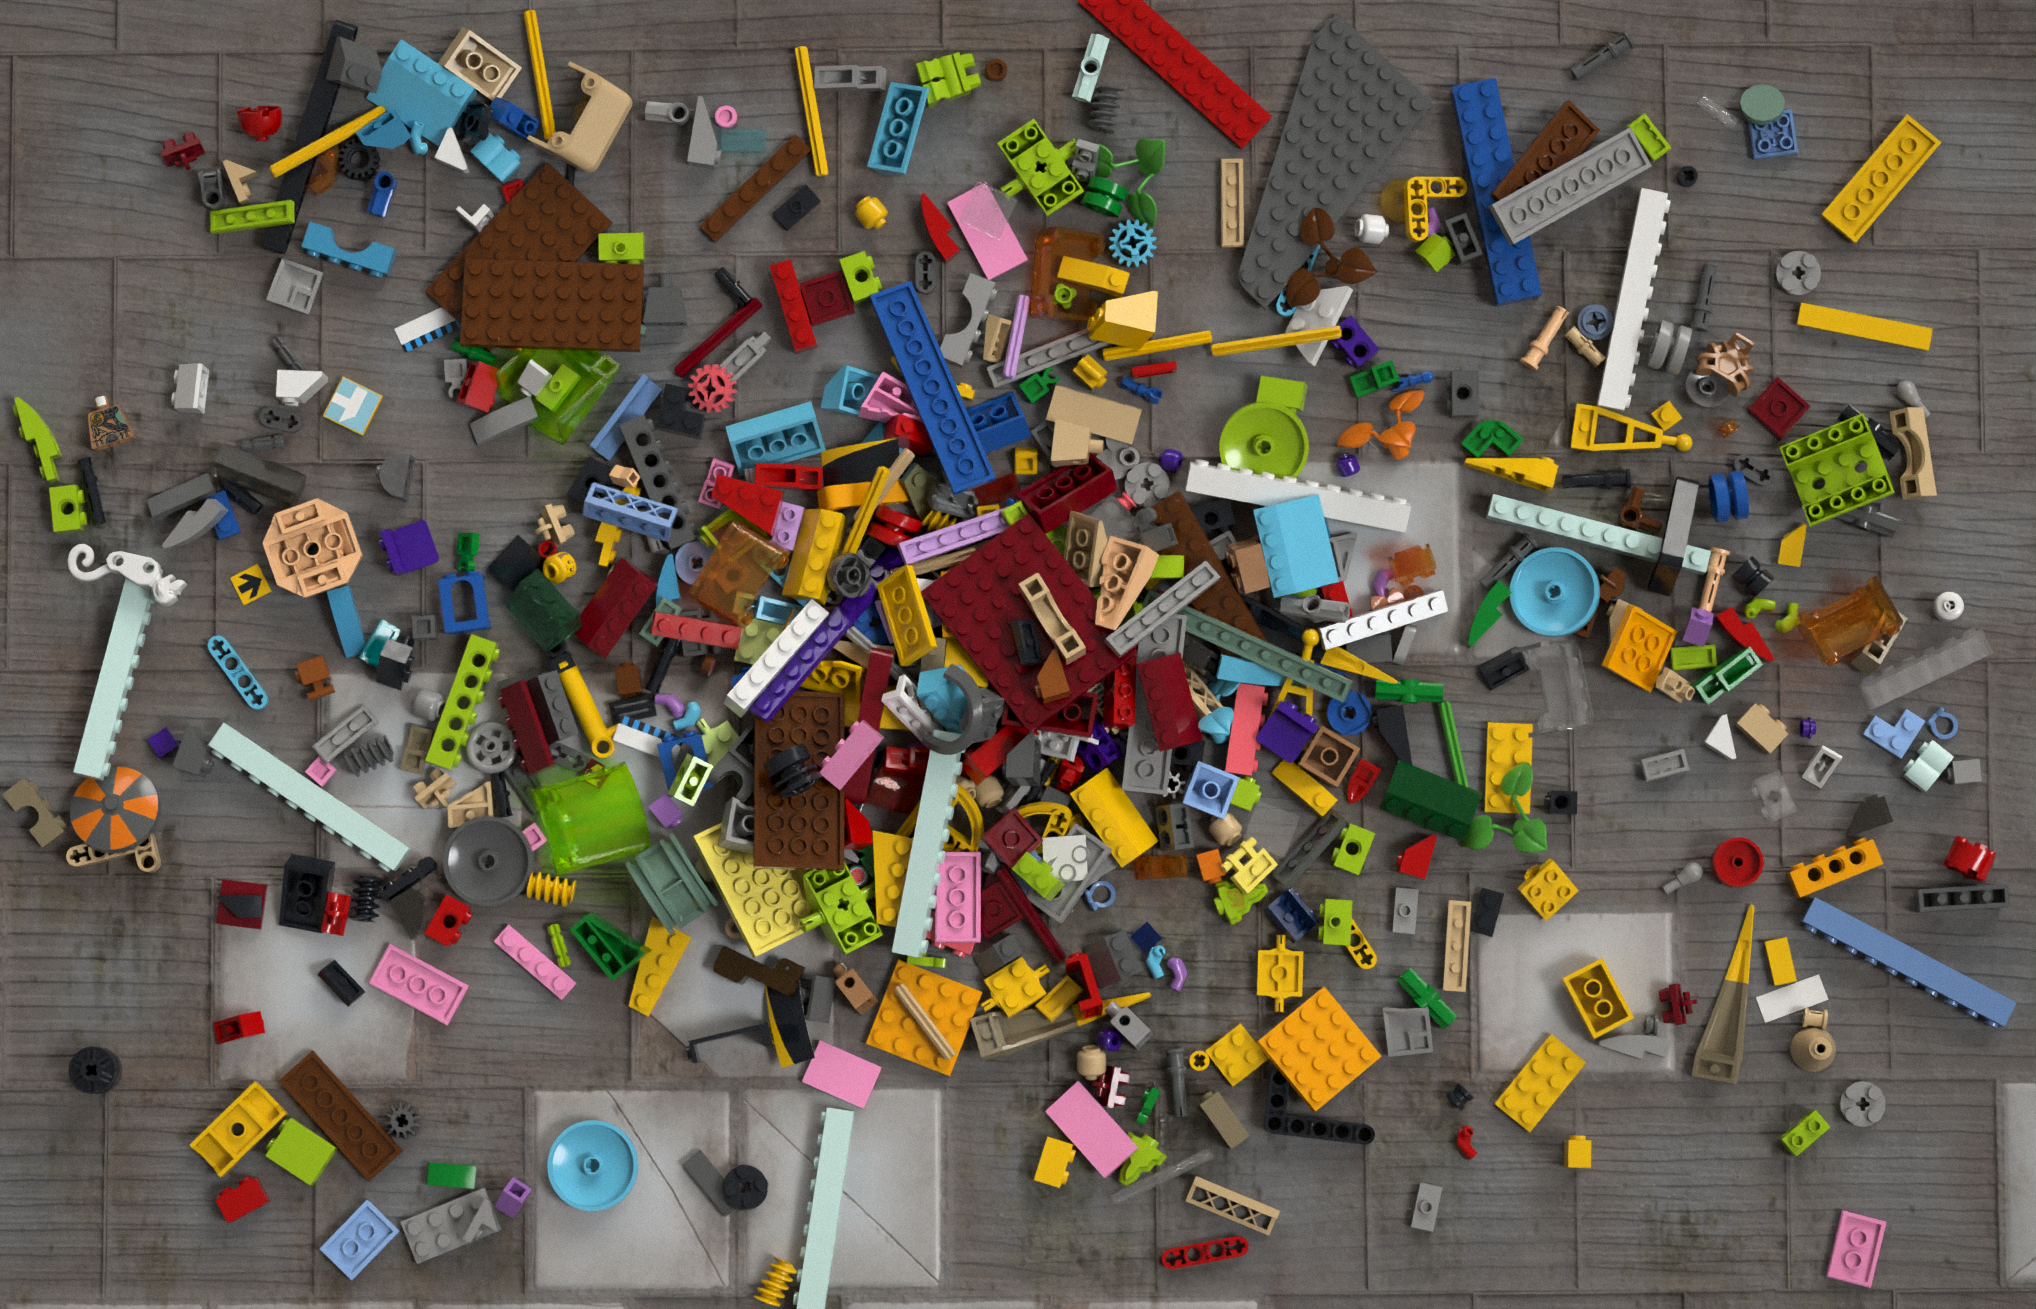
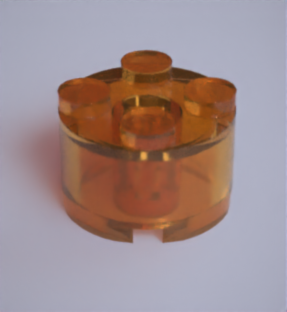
[1387,543,1438,586]

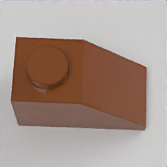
[1034,649,1070,704]

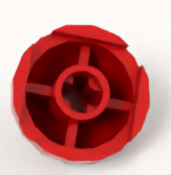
[237,105,282,141]

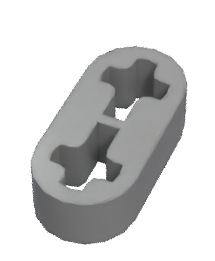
[1392,624,1417,666]

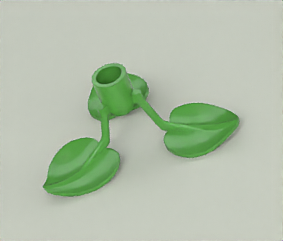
[1095,138,1165,228]
[1462,762,1548,853]

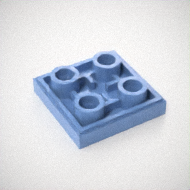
[1747,109,1798,160]

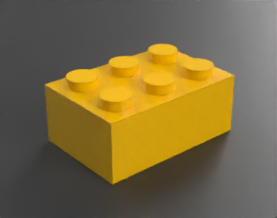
[1560,958,1634,1039]

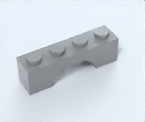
[940,273,998,368]

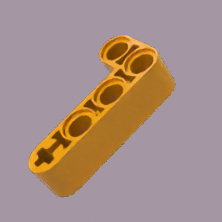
[817,479,909,512]

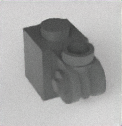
[1132,507,1178,552]

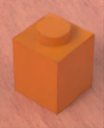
[1196,849,1226,885]

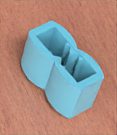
[470,133,522,184]

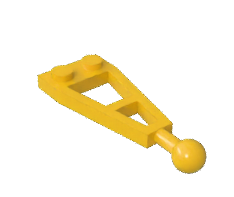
[1570,404,1693,452]
[1268,628,1320,751]

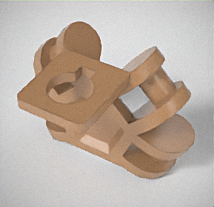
[1696,332,1754,397]

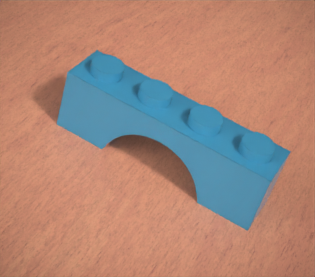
[301,222,397,279]

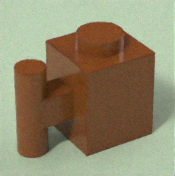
[295,656,335,701]

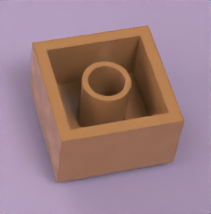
[1225,538,1271,594]
[1298,726,1360,789]

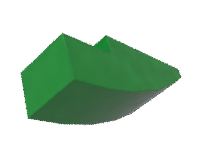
[1466,580,1512,648]
[1690,646,1763,705]

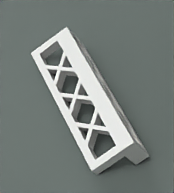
[881,674,944,749]

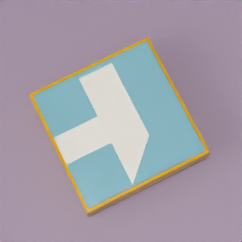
[323,377,383,436]

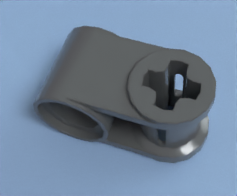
[198,167,226,211]

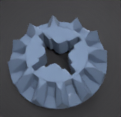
[1577,304,1613,340]

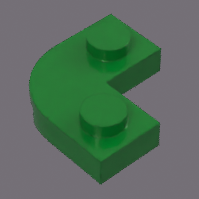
[1460,420,1524,458]

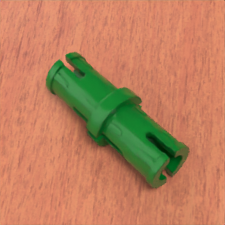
[450,337,497,366]

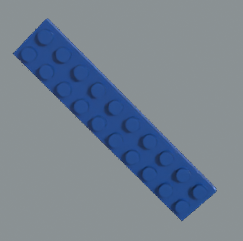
[869,281,996,495]

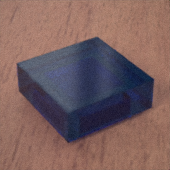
[1130,922,1162,953]

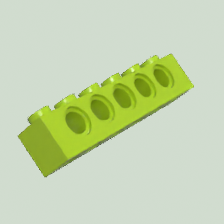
[425,634,500,771]

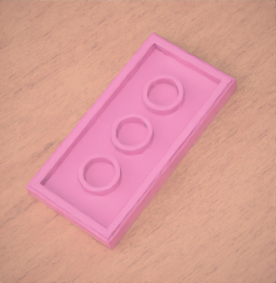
[947,182,1028,281]
[935,852,981,943]
[368,944,469,1026]
[1045,1081,1139,1179]

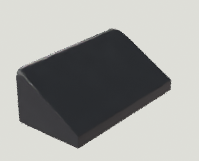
[1478,647,1530,691]

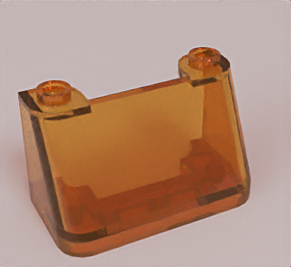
[1029,226,1105,323]
[689,521,791,628]
[1795,575,1903,667]

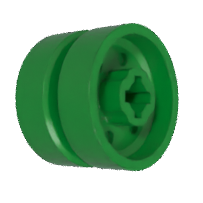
[1081,176,1129,218]

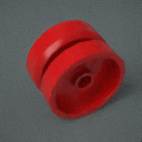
[866,504,923,548]
[1710,837,1764,888]

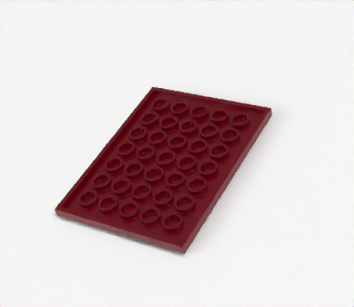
[921,513,1138,734]

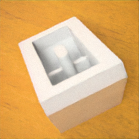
[435,128,470,174]
[1703,714,1736,761]
[1802,745,1843,788]

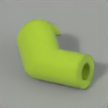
[1743,598,1776,619]
[1775,603,1799,633]

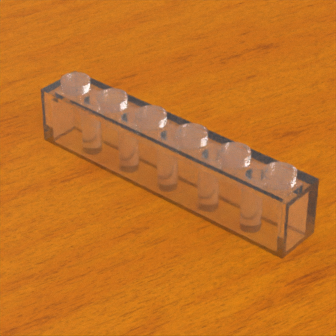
[1857,628,1993,711]

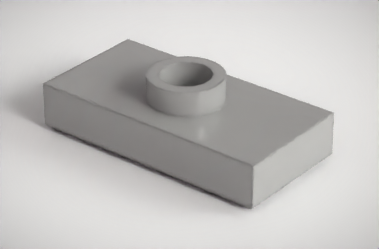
[1640,749,1690,782]
[1392,887,1419,934]
[1410,1183,1443,1232]

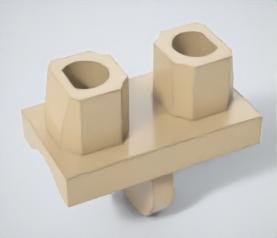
[534,504,575,547]
[1655,667,1695,703]
[413,768,457,809]

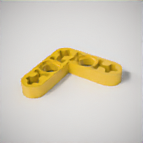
[1403,177,1467,242]

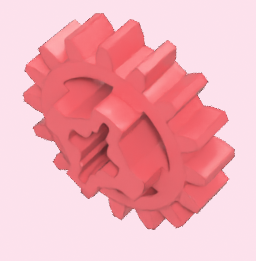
[688,364,737,413]

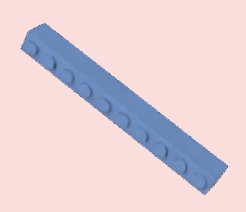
[1800,897,2017,1029]

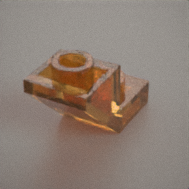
[310,146,341,196]
[1135,855,1187,880]

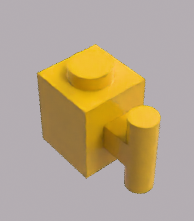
[1073,354,1108,391]

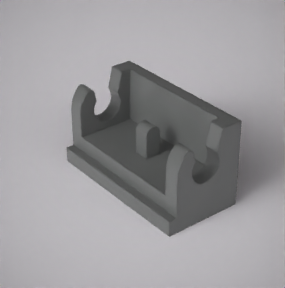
[926,480,978,519]

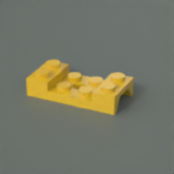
[190,1081,288,1177]

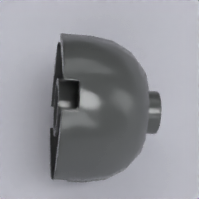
[826,553,872,598]

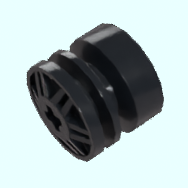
[763,743,823,800]
[68,1046,123,1094]

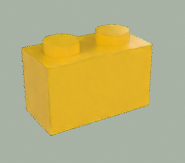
[1564,1135,1591,1168]
[1034,1136,1076,1188]

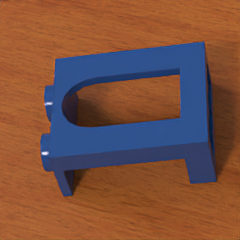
[438,571,492,635]
[657,730,714,797]

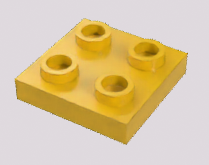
[1517,858,1579,921]

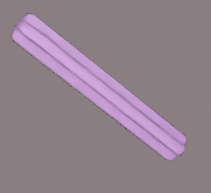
[1003,295,1030,379]

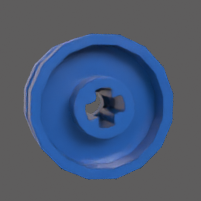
[1708,470,1749,523]

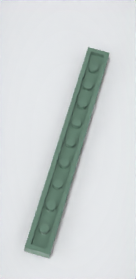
[1142,589,1354,702]

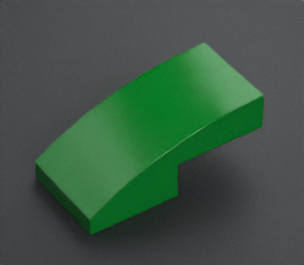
[1349,360,1400,399]
[426,1162,476,1189]

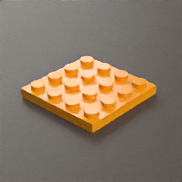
[866,959,983,1076]
[1256,987,1381,1113]

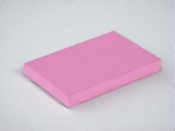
[802,1040,882,1109]
[1826,1210,1886,1288]

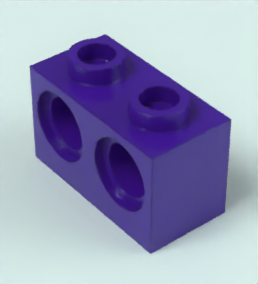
[1329,315,1379,369]
[1077,717,1122,774]

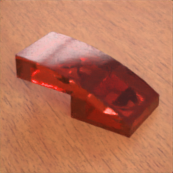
[971,473,1021,508]

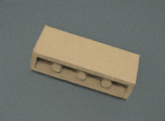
[1046,384,1142,444]

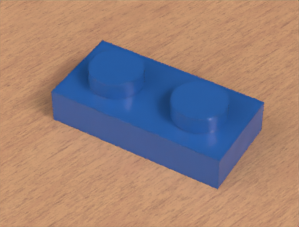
[204,490,241,541]

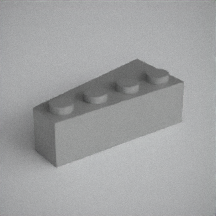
[718,797,753,855]

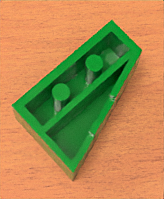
[569,912,652,982]

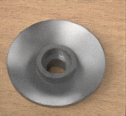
[1685,368,1729,408]

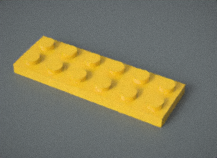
[1820,114,1941,244]

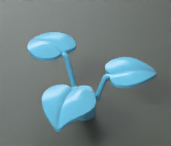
[1198,677,1240,744]

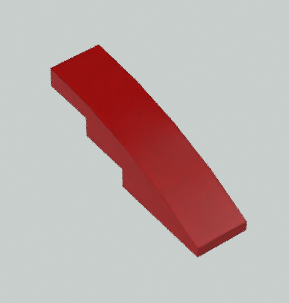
[883,746,968,775]

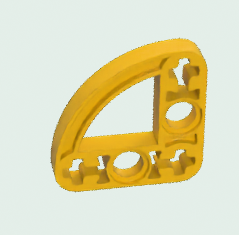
[943,783,984,852]
[1016,802,1072,858]

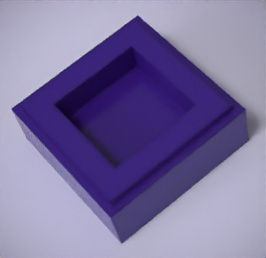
[147,727,179,759]

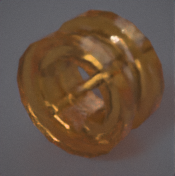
[1718,418,1740,438]
[1403,585,1424,600]

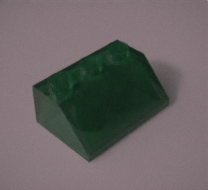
[505,569,582,652]

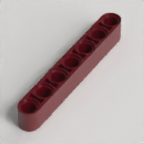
[844,647,894,804]

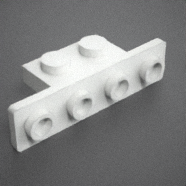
[1037,730,1099,762]

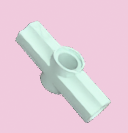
[1072,33,1110,103]

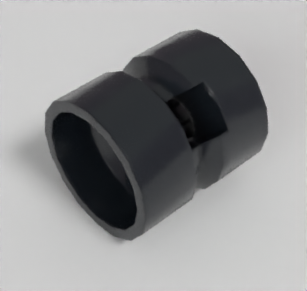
[1732,556,1774,598]

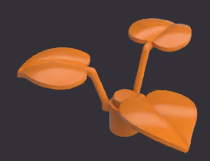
[1337,389,1425,460]

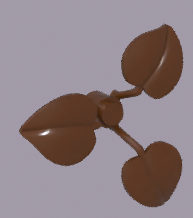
[1286,208,1377,308]

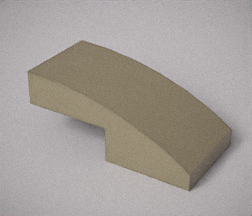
[400,724,434,775]

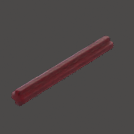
[674,297,762,378]
[996,867,1066,963]

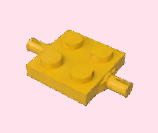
[1257,935,1303,1012]
[980,957,1050,1019]

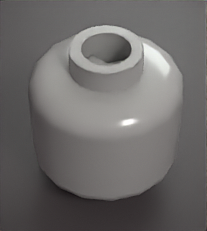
[411,689,446,721]

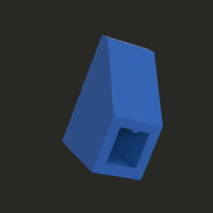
[490,96,541,142]

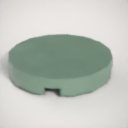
[1740,84,1785,125]

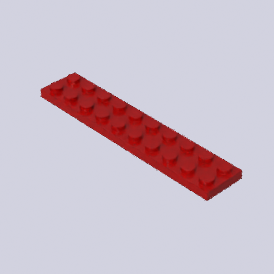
[1078,0,1272,150]

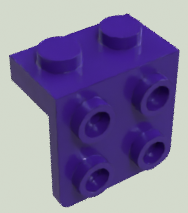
[379,520,439,576]
[1256,700,1319,763]

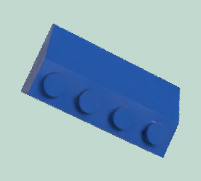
[967,391,1031,453]

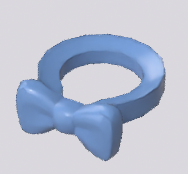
[1925,707,1958,739]
[1083,881,1116,912]

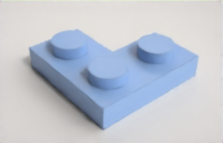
[1862,709,1925,759]

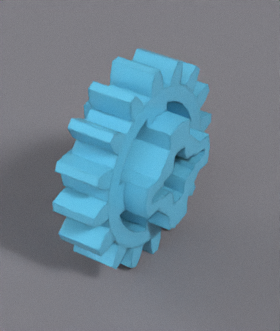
[1109,219,1157,268]

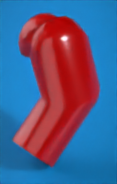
[1456,1126,1477,1160]

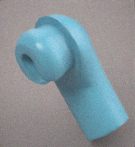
[409,121,428,155]
[673,701,701,731]
[1146,945,1165,979]

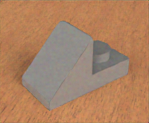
[463,1198,500,1243]

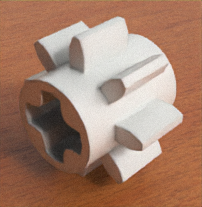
[1163,771,1186,799]

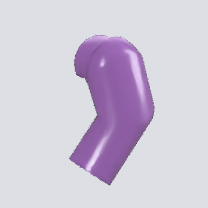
[1167,957,1187,992]

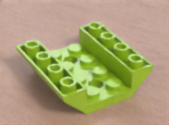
[1779,413,1895,527]

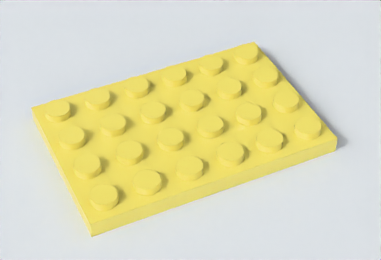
[691,823,820,958]

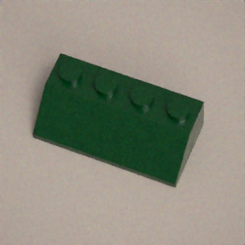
[1379,760,1482,842]

